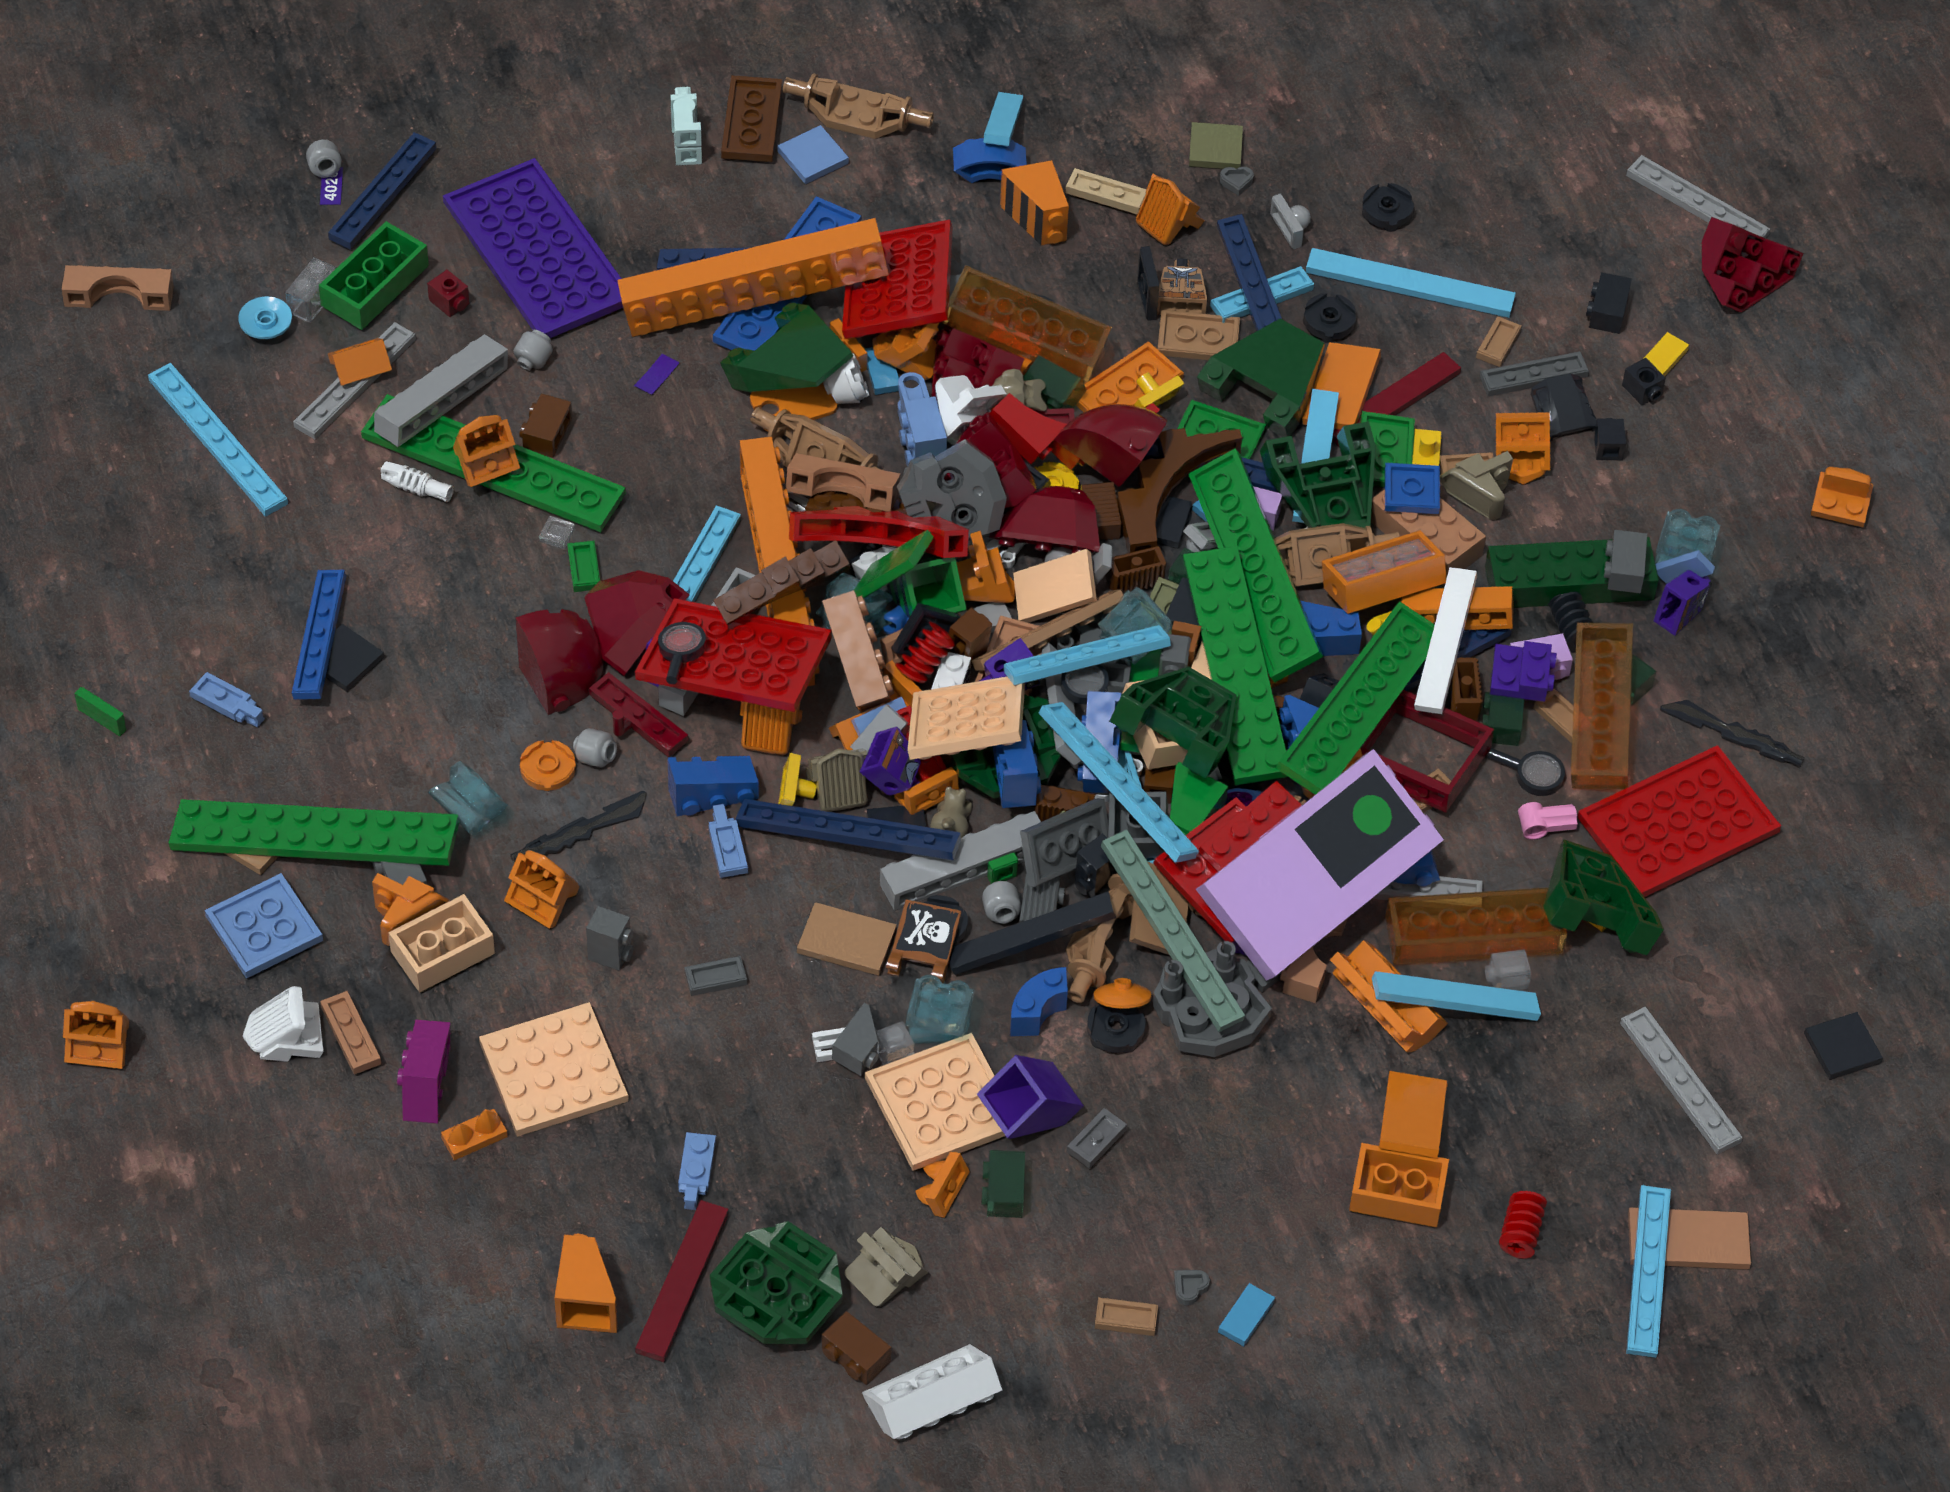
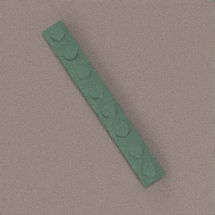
[1101,830,1245,1032]

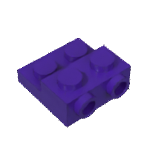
[1490,641,1557,702]

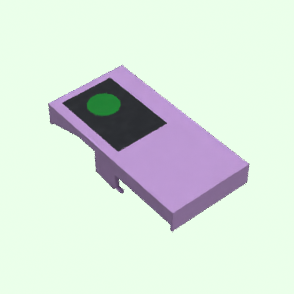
[1196,749,1444,981]

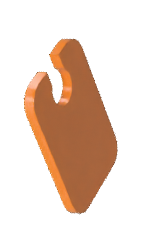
[750,382,837,432]

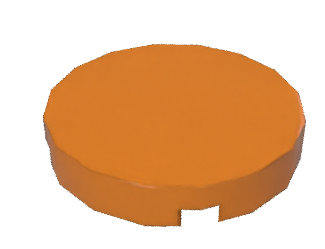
[519,740,576,791]

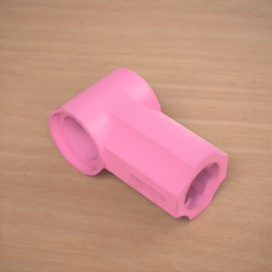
[1518,802,1577,840]

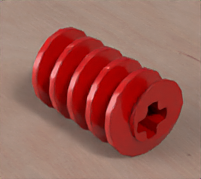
[895,622,955,683]
[1499,1191,1547,1259]

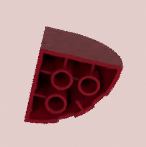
[1054,404,1168,487]
[515,609,604,715]

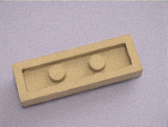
[1065,168,1146,214]

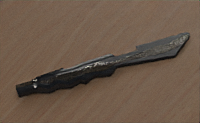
[1660,700,1805,767]
[510,791,646,863]

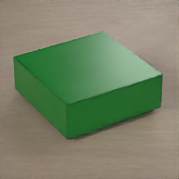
[987,852,1018,884]

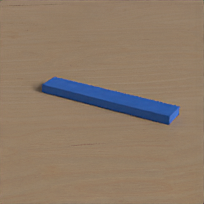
[292,570,346,699]

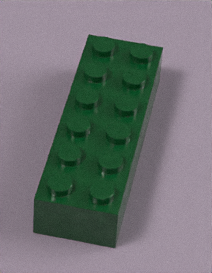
[1485,537,1659,608]

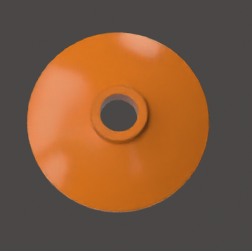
[1094,978,1152,1009]

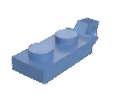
[189,672,264,727]
[709,804,748,878]
[678,1132,716,1210]

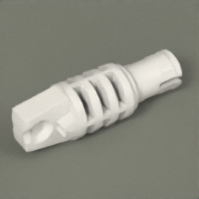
[381,461,454,502]

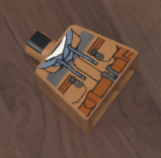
[1157,258,1207,315]

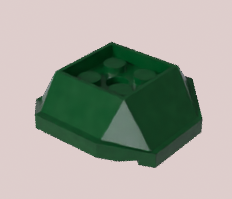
[950,694,1062,798]
[710,1221,843,1344]

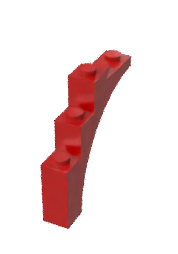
[990,393,1160,470]
[789,506,969,558]

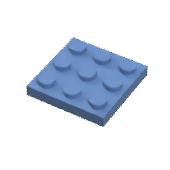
[205,873,323,979]

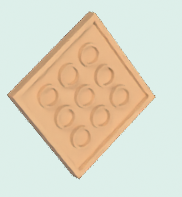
[908,677,1025,760]
[479,1002,628,1137]
[865,1033,1005,1171]

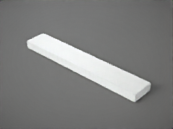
[1414,567,1477,714]

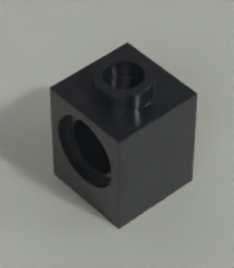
[1622,358,1666,406]
[1594,418,1626,461]

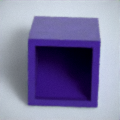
[977,1055,1084,1139]

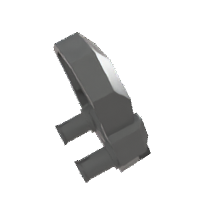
[897,439,1007,538]
[1153,941,1272,1057]

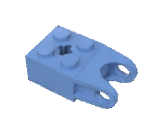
[898,372,947,466]

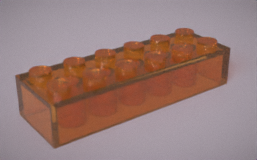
[942,265,1112,383]
[1571,623,1634,789]
[1385,888,1567,965]

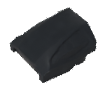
[1531,373,1597,441]

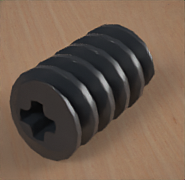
[1548,592,1597,652]

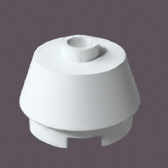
[823,353,869,404]

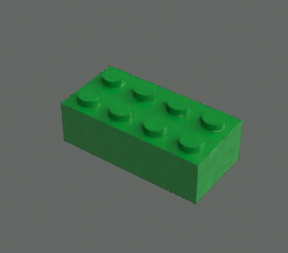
[319,221,429,330]

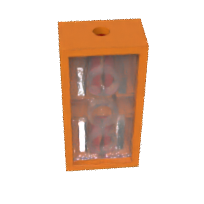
[1322,530,1446,614]

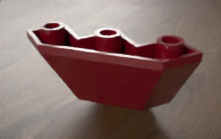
[1702,217,1804,313]
[931,324,1024,404]
[944,412,1037,508]
[989,486,1100,553]
[584,570,690,676]

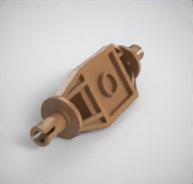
[783,73,934,139]
[750,407,881,470]
[1275,523,1399,586]
[1066,874,1134,1003]

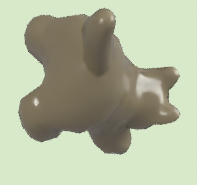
[993,369,1047,412]
[930,787,973,838]

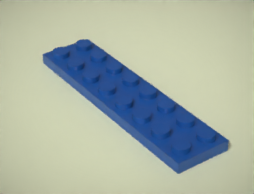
[713,196,862,351]

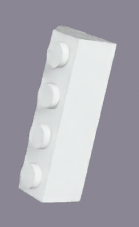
[862,1344,1002,1439]

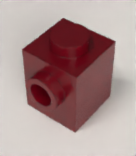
[427,269,470,317]

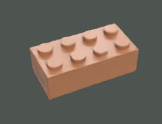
[1371,489,1486,584]
[822,590,895,712]

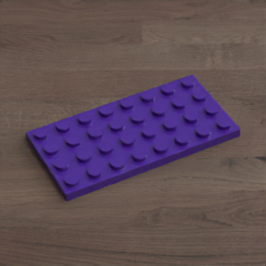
[443,158,623,338]

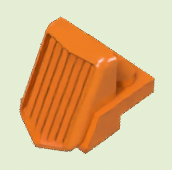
[1136,174,1205,245]
[873,323,939,380]
[1496,412,1550,484]
[453,415,520,487]
[1811,467,1873,527]
[957,531,1016,603]
[740,701,803,755]
[504,850,579,929]
[372,873,449,946]
[63,1001,129,1069]

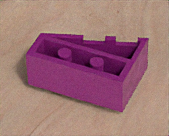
[397,1020,451,1124]

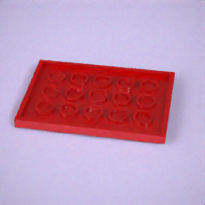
[842,219,953,339]
[635,598,832,712]
[1577,745,1781,897]

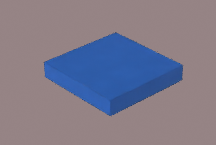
[1385,463,1440,514]

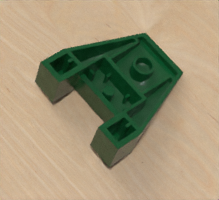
[720,303,854,392]
[1197,318,1325,437]
[1260,421,1376,528]
[1109,667,1237,778]
[1543,839,1664,956]

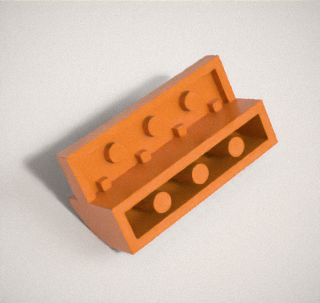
[1330,940,1448,1052]

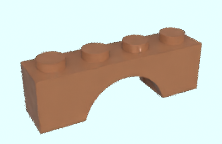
[62,265,174,311]
[786,453,901,511]
[1280,917,1349,1003]

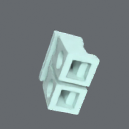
[671,87,702,165]

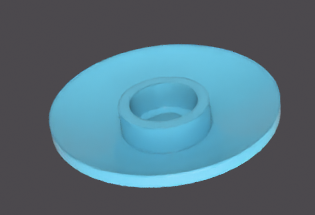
[239,296,292,339]

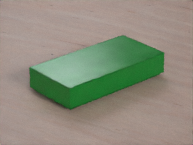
[567,541,600,592]
[75,687,126,737]

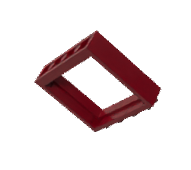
[1360,690,1494,813]

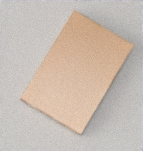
[1013,549,1097,623]

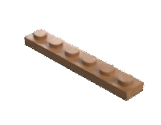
[971,590,1125,671]

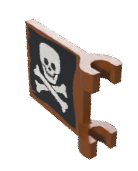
[886,899,962,986]

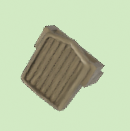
[1440,451,1513,520]
[806,749,868,812]
[844,1227,928,1307]

